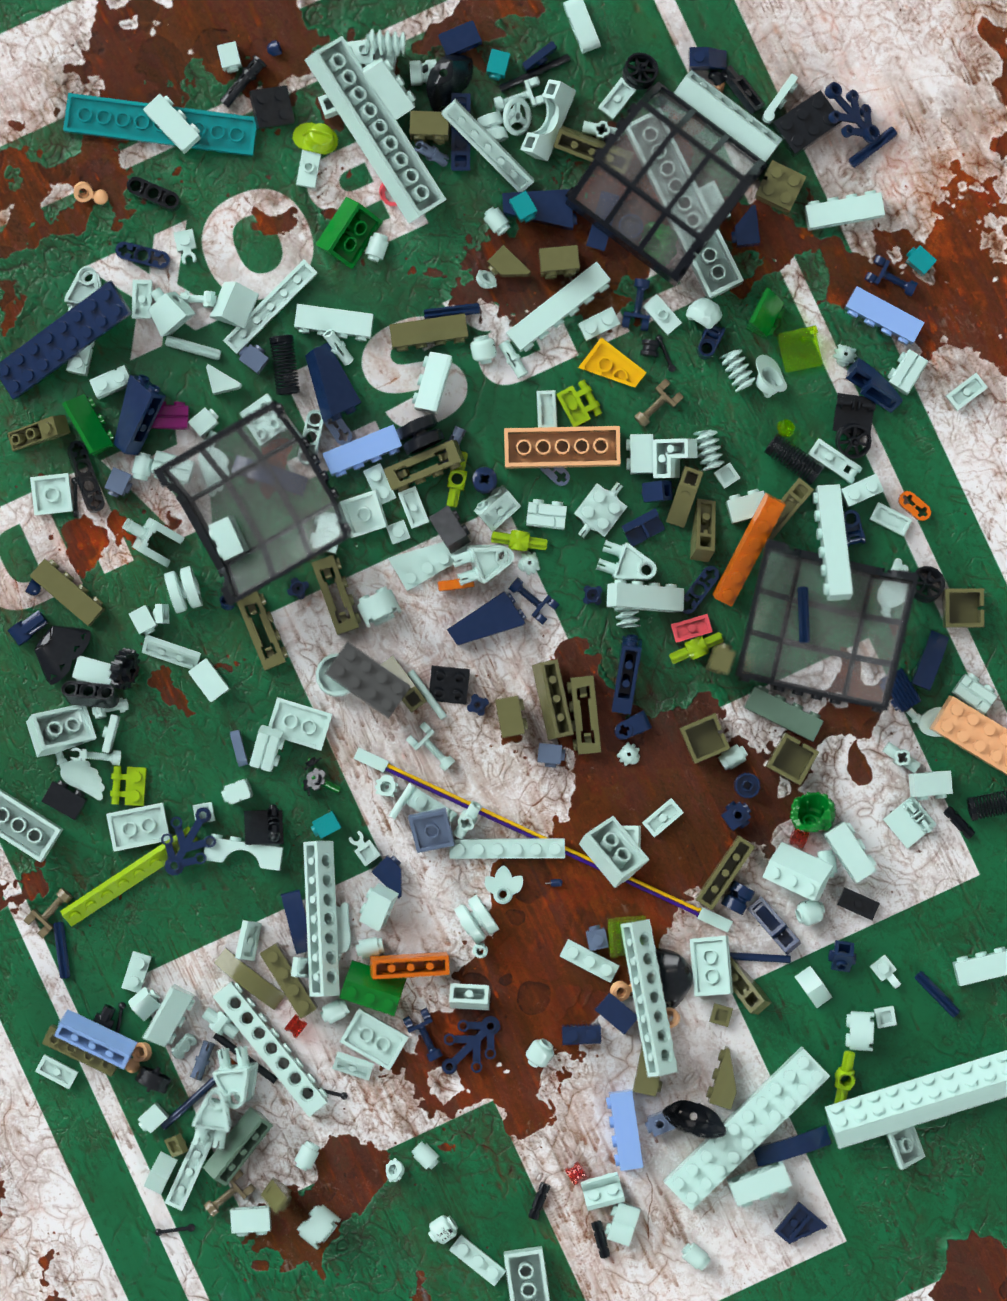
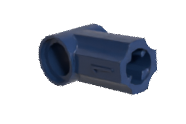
[8,610,49,646]

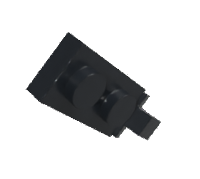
[721,65,765,115]

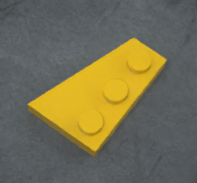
[578,337,647,388]

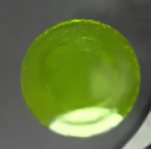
[776,419,795,437]

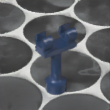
[864,255,918,297]
[622,278,650,331]
[508,577,560,625]
[403,1007,443,1062]

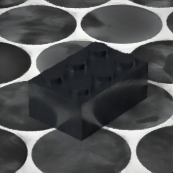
[772,90,842,157]

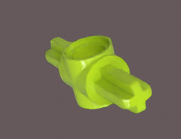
[446,451,468,508]
[491,530,548,552]
[669,632,724,664]
[834,1050,855,1104]

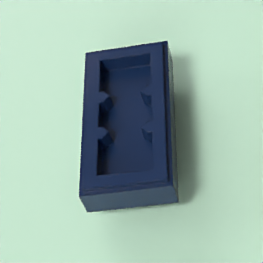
[522,41,557,73]

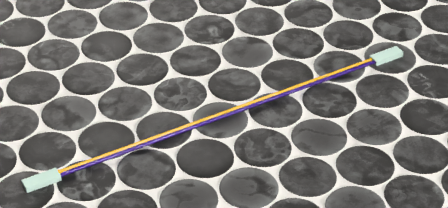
[353,748,733,933]

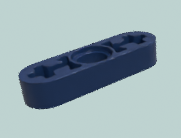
[115,242,171,269]
[682,566,719,614]

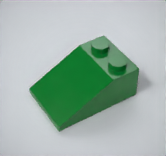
[746,288,785,339]

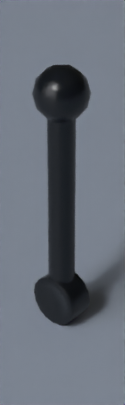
[655,335,676,372]
[71,477,79,517]
[115,1002,126,1033]
[308,1088,348,1100]
[155,1224,195,1236]

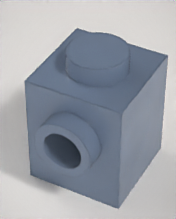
[239,344,270,375]
[104,467,133,498]
[537,743,566,768]
[585,925,609,951]
[645,1111,676,1137]

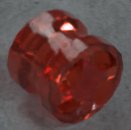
[788,827,810,849]
[284,1014,308,1038]
[565,1161,588,1185]

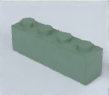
[743,685,823,742]
[203,1107,273,1186]

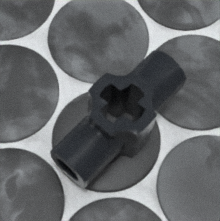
[93,1004,116,1030]

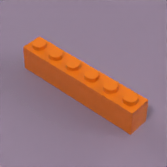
[713,493,785,607]

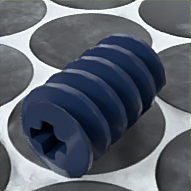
[473,467,497,494]

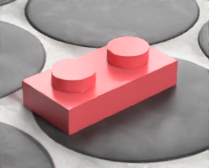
[670,614,713,643]

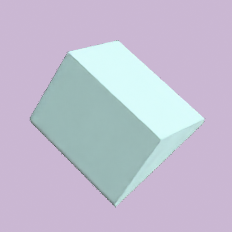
[210,282,259,329]
[885,1126,926,1170]

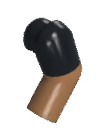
[708,70,725,92]

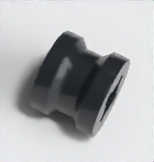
[640,339,661,358]

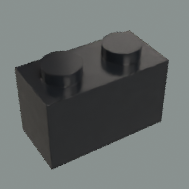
[429,506,471,554]
[41,780,88,820]

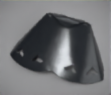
[426,54,473,112]
[35,626,91,685]
[656,948,693,1008]
[662,1100,726,1139]

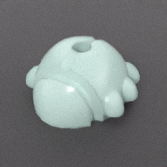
[476,270,497,289]
[833,344,857,367]
[518,551,540,575]
[617,742,640,766]
[375,775,398,797]
[386,1158,405,1182]

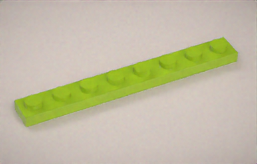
[60,826,199,927]

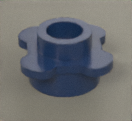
[287,578,309,599]
[583,585,602,605]
[467,694,489,716]

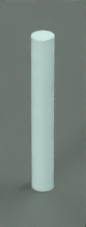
[407,670,447,720]

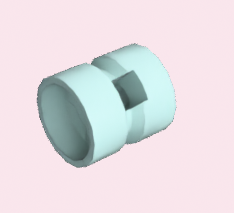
[410,59,437,86]
[477,111,509,143]

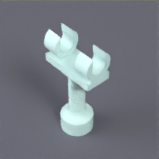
[493,76,545,112]
[406,722,455,771]
[70,748,121,766]

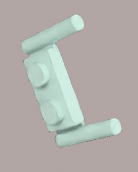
[389,783,457,825]

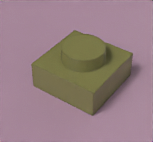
[709,1003,733,1027]
[164,1133,189,1158]

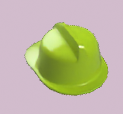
[293,123,338,155]

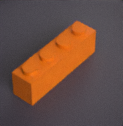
[370,952,450,979]

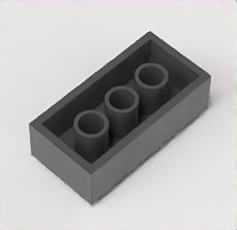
[325,642,411,719]

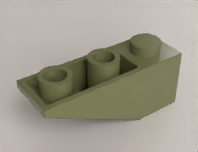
[7,415,71,451]
[666,466,703,528]
[380,656,427,713]
[706,1046,737,1110]
[261,1177,292,1214]

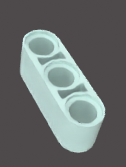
[563,0,601,54]
[298,410,324,466]

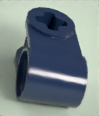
[697,325,726,359]
[843,510,866,547]
[614,710,652,740]

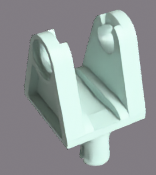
[64,266,102,311]
[122,517,184,568]
[596,540,657,581]
[451,544,514,586]
[212,1046,258,1109]
[192,1087,232,1149]

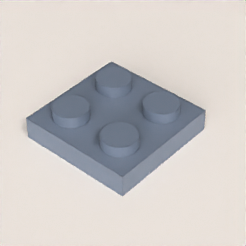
[408,808,455,853]

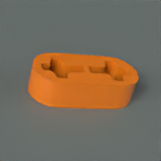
[898,491,931,521]
[438,578,475,591]

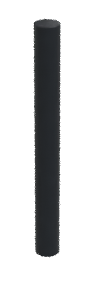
[499,54,571,92]
[212,1033,278,1084]

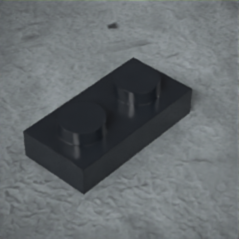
[836,887,880,920]

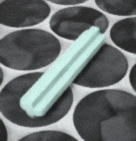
[165,336,221,360]

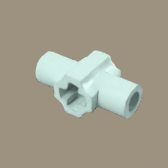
[582,121,620,141]
[882,742,921,773]
[453,801,482,839]
[202,1007,239,1039]

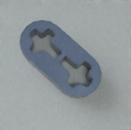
[325,418,353,445]
[540,467,570,486]
[230,730,248,767]

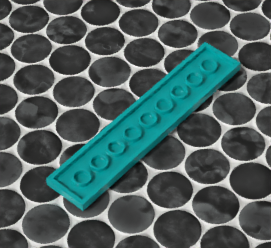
[63,93,257,156]

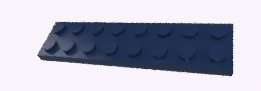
[0,281,132,399]

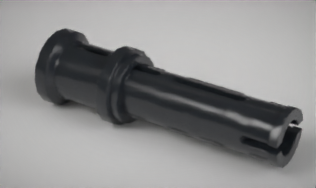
[220,55,267,108]

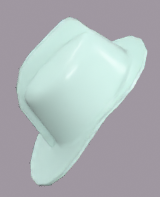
[756,355,787,398]

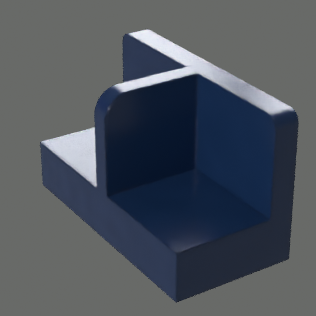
[438,20,482,56]
[621,508,665,547]
[594,993,637,1035]

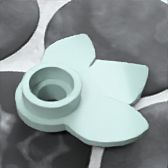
[485,865,523,904]

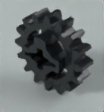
[109,648,140,690]

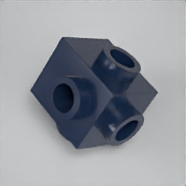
[721,801,752,831]
[828,940,857,972]

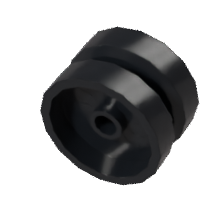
[396,414,445,455]

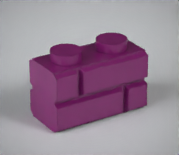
[151,401,190,430]

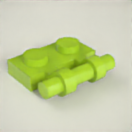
[556,379,602,427]
[110,766,147,806]

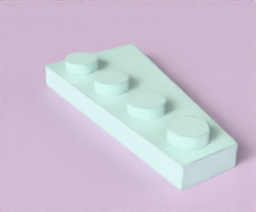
[388,542,469,591]

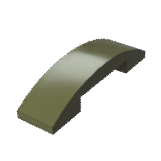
[763,478,814,548]
[214,948,286,1010]

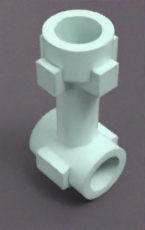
[180,291,217,308]
[92,698,129,719]

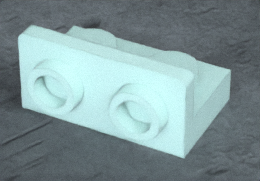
[474,486,521,531]
[580,1172,625,1211]

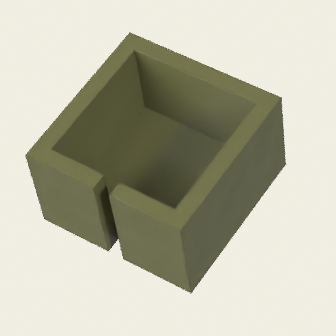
[409,111,449,145]
[754,160,807,214]
[539,245,580,279]
[943,589,984,628]
[495,696,528,738]
[679,713,730,764]
[765,733,819,785]

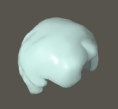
[686,298,722,329]

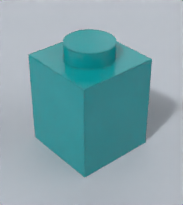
[486,49,510,80]
[509,191,537,223]
[905,245,937,277]
[311,811,342,839]

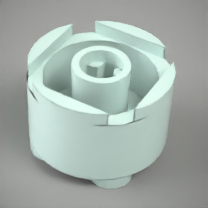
[357,586,402,628]
[846,1011,874,1051]
[297,1205,341,1250]

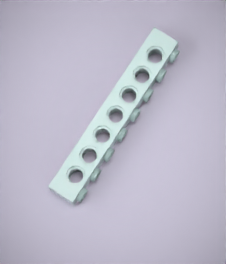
[303,841,340,997]
[620,919,678,1077]
[213,981,328,1117]

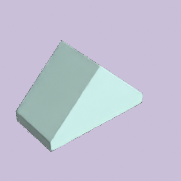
[206,364,242,395]
[794,966,832,1008]
[144,1151,178,1194]

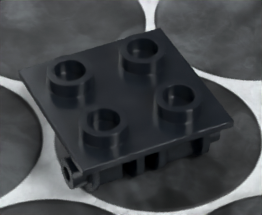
[832,393,876,436]
[429,665,470,705]
[244,804,284,845]

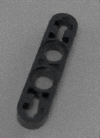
[67,440,105,513]

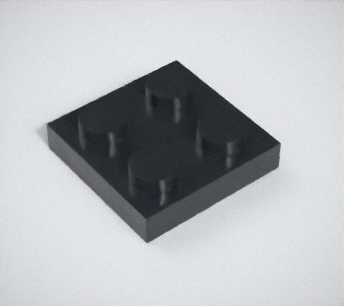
[249,85,295,130]

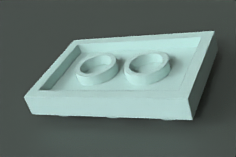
[268,697,333,751]
[106,803,170,851]
[690,936,733,997]
[340,1008,409,1071]

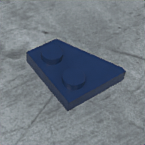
[774,1201,827,1244]

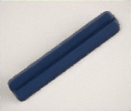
[848,127,898,168]
[424,303,480,319]
[797,586,810,643]
[53,922,71,979]
[914,971,960,1017]

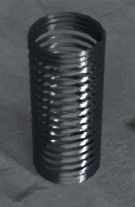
[269,335,300,395]
[764,433,824,486]
[967,790,1007,821]

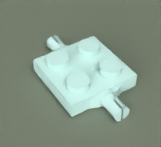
[574,482,628,538]

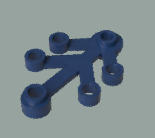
[825,82,880,144]
[161,807,216,875]
[442,1016,500,1074]

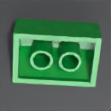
[315,197,383,269]
[62,394,115,457]
[339,960,407,1016]

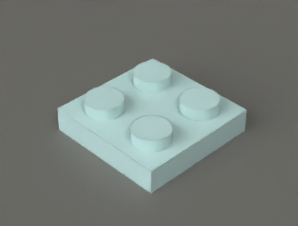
[30,473,73,516]
[340,490,388,538]

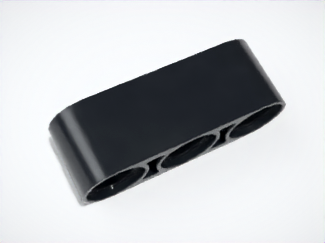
[127,177,181,212]
[61,681,119,708]

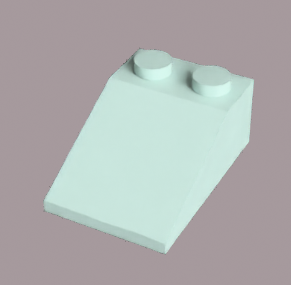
[26,705,96,757]

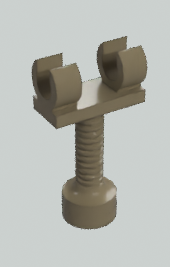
[634,378,684,428]
[23,888,73,938]
[204,1169,256,1217]

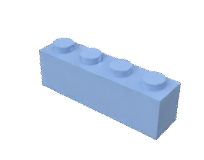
[844,286,925,345]
[322,425,402,478]
[54,1009,137,1069]
[606,1089,644,1171]

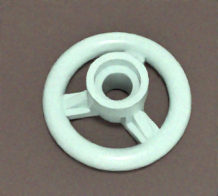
[503,97,531,136]

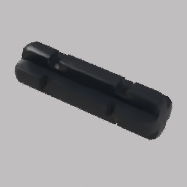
[943,806,975,839]
[528,1182,550,1220]
[591,1220,610,1259]

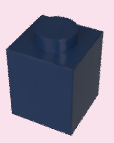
[641,481,673,502]

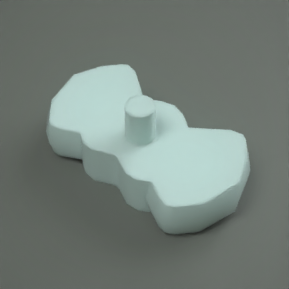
[171,1033,197,1059]

